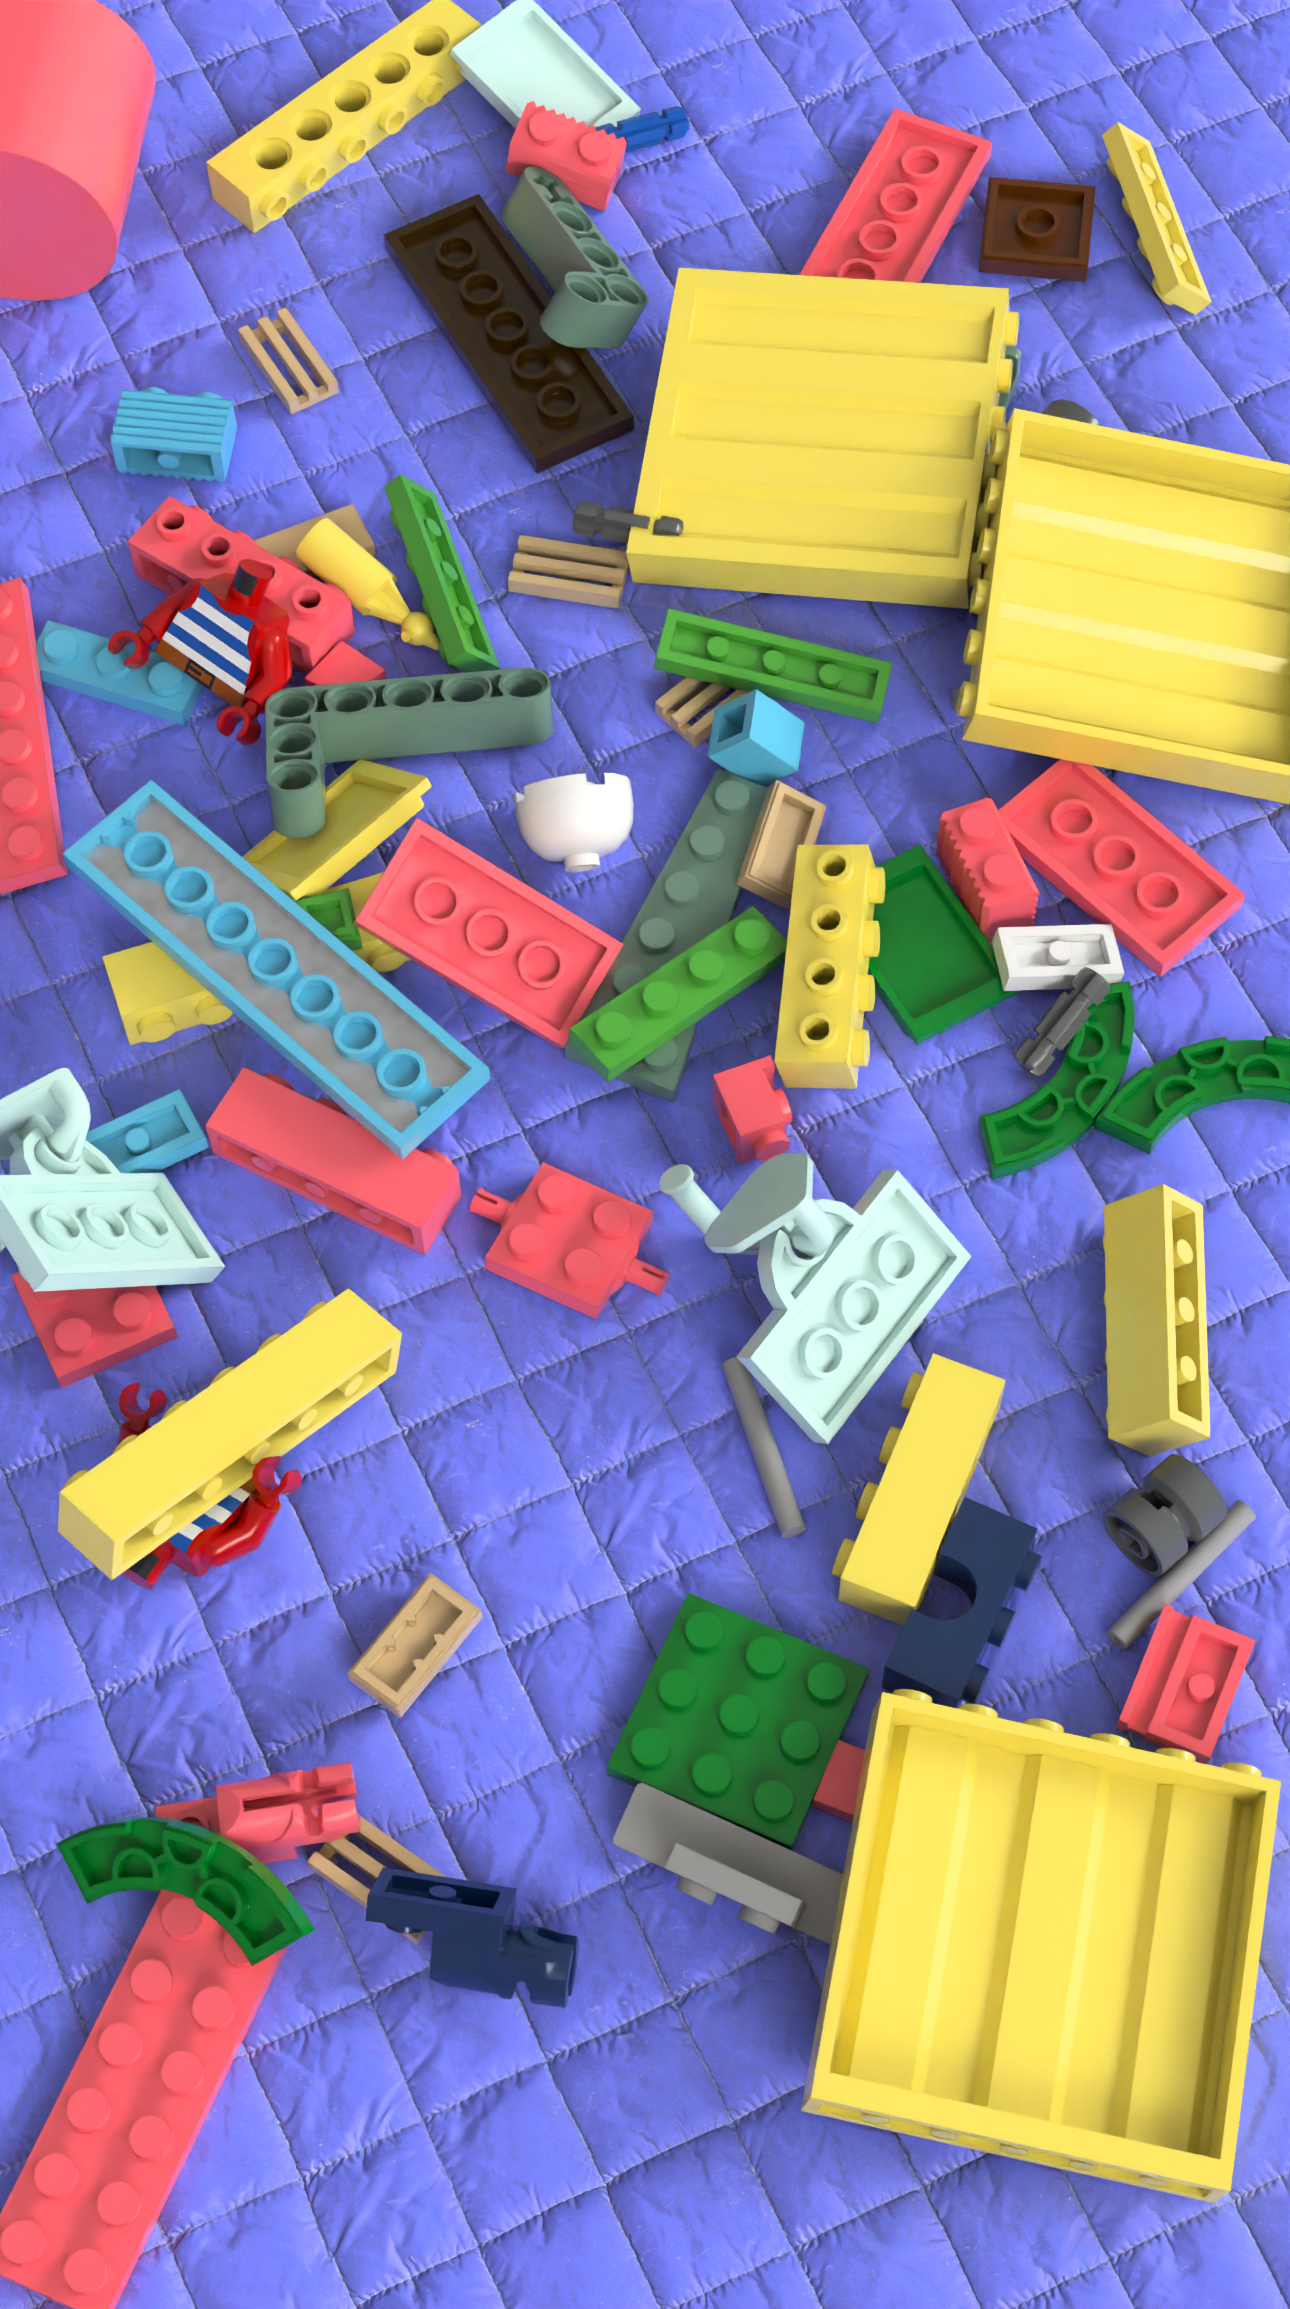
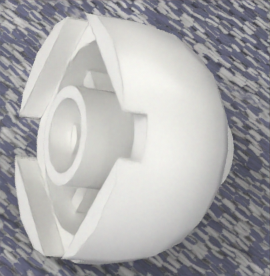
[513,773,634,873]

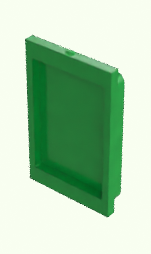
[868,844,1020,1045]

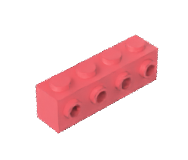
[128,496,355,675]

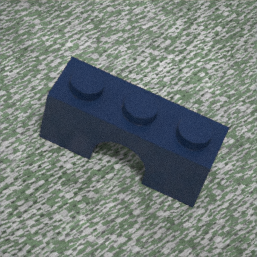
[882,1497,1042,1709]

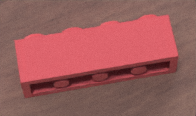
[205,1067,462,1255]

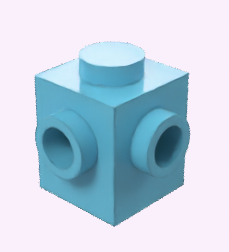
[708,689,805,786]

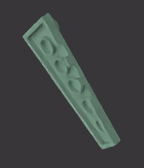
[564,768,768,1103]

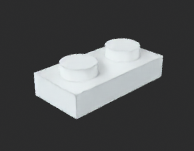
[992,924,1125,991]

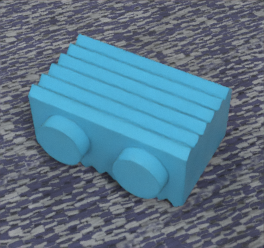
[110,387,237,483]

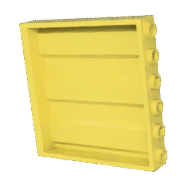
[626,268,1019,609]
[956,408,1290,805]
[801,1689,1281,2203]

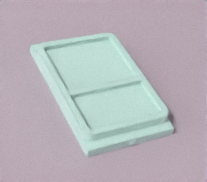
[450,0,641,129]

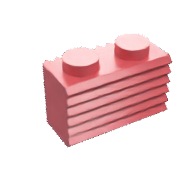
[506,101,627,211]
[936,798,1040,943]

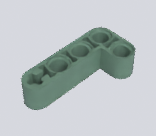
[501,166,648,349]

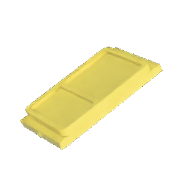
[242,759,432,902]

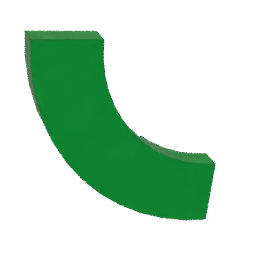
[978,981,1135,1179]
[1094,1036,1290,1155]
[56,1817,315,1966]

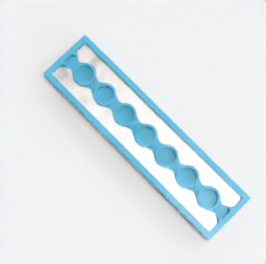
[62,780,490,1160]

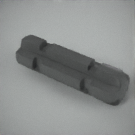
[573,501,684,543]
[1014,967,1111,1077]

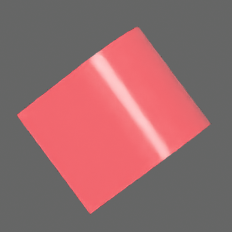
[0,0,156,301]

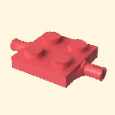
[470,1162,670,1320]

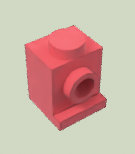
[713,1055,792,1164]

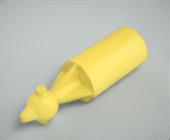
[295,518,440,650]

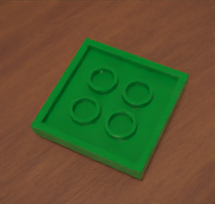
[607,1593,870,1851]

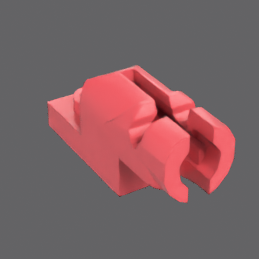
[155,1762,361,1864]

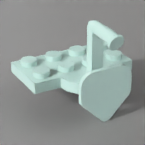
[0,1068,225,1292]
[659,1153,972,1444]

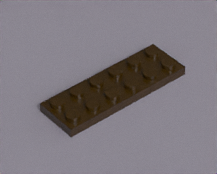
[384,194,634,474]

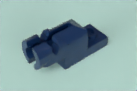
[365,1867,579,2008]

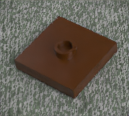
[978,177,1096,282]

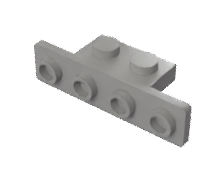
[613,1783,843,1945]

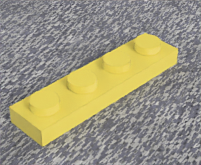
[1102,122,1211,315]

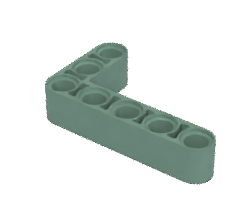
[265,668,554,839]

